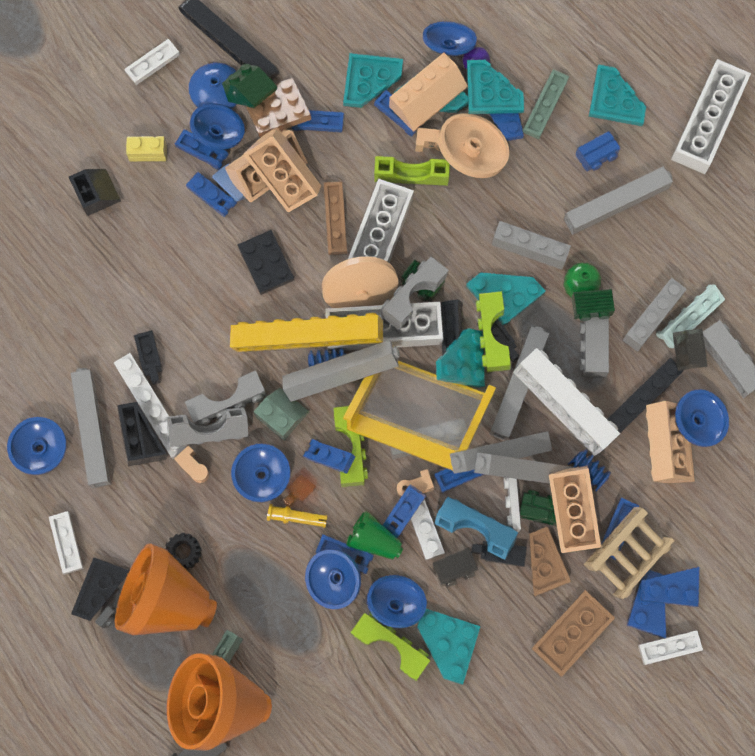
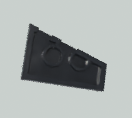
[71,557,130,621]

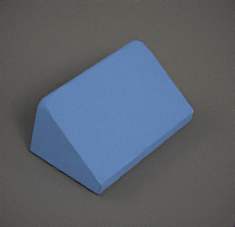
[212,164,245,202]

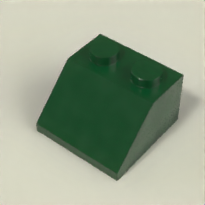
[222,64,278,108]

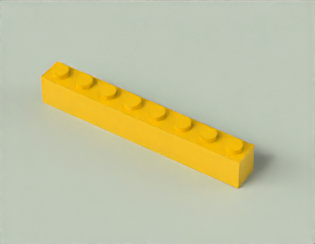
[230,313,383,352]

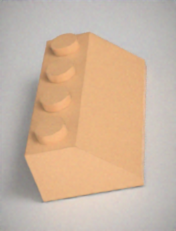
[389,53,468,132]
[243,127,321,212]
[225,129,308,202]
[646,401,695,483]
[549,466,601,553]

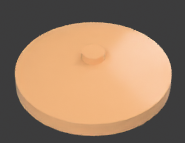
[438,114,509,178]
[321,256,398,308]

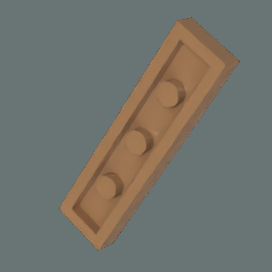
[324,182,347,255]

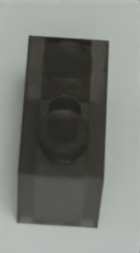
[673,329,708,371]
[432,548,478,588]

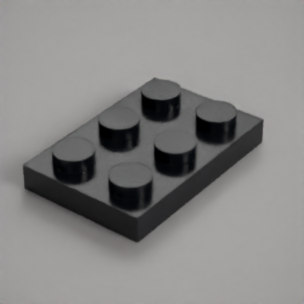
[237,230,295,295]

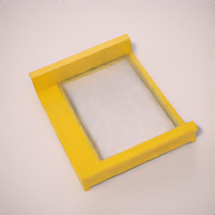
[343,361,496,470]

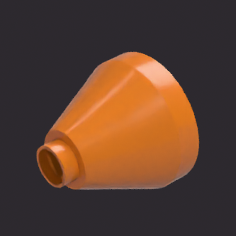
[115,543,217,635]
[167,653,272,751]

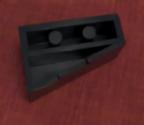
[117,402,167,467]

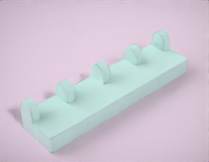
[656,285,725,348]

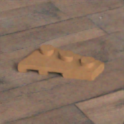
[529,527,571,597]

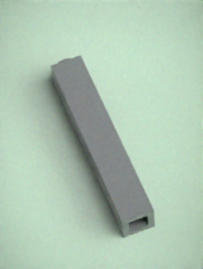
[564,166,673,235]
[489,327,549,441]
[282,340,400,402]
[71,368,111,488]
[450,431,552,474]
[474,452,574,484]

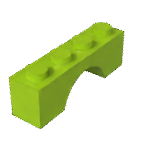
[374,156,450,186]
[476,291,511,372]
[333,406,368,487]
[350,613,430,681]

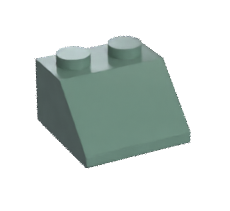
[254,388,309,441]

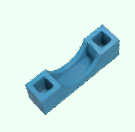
[435,497,518,560]

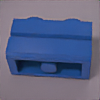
[576,131,620,172]

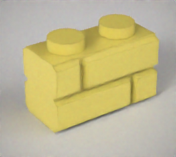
[126,136,167,162]

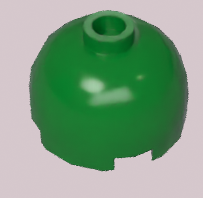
[563,263,601,298]

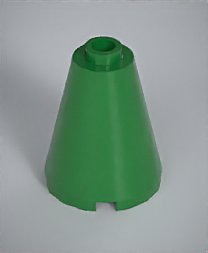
[346,511,403,560]

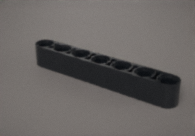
[178,0,279,80]

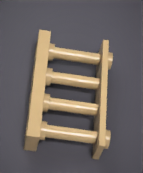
[583,507,675,599]

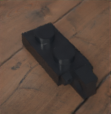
[477,319,519,363]
[134,330,162,385]
[471,541,527,567]

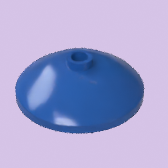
[423,22,477,56]
[189,63,237,109]
[190,104,245,149]
[675,390,729,447]
[7,417,67,475]
[231,444,290,502]
[305,549,361,609]
[367,575,427,628]

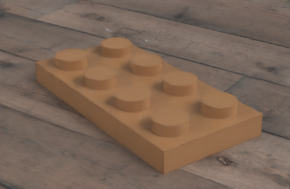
[531,590,615,677]

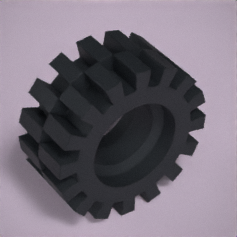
[165,533,202,570]

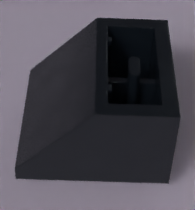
[68,169,121,216]

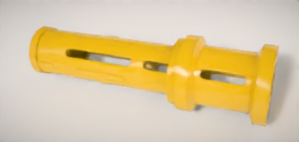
[267,503,327,528]

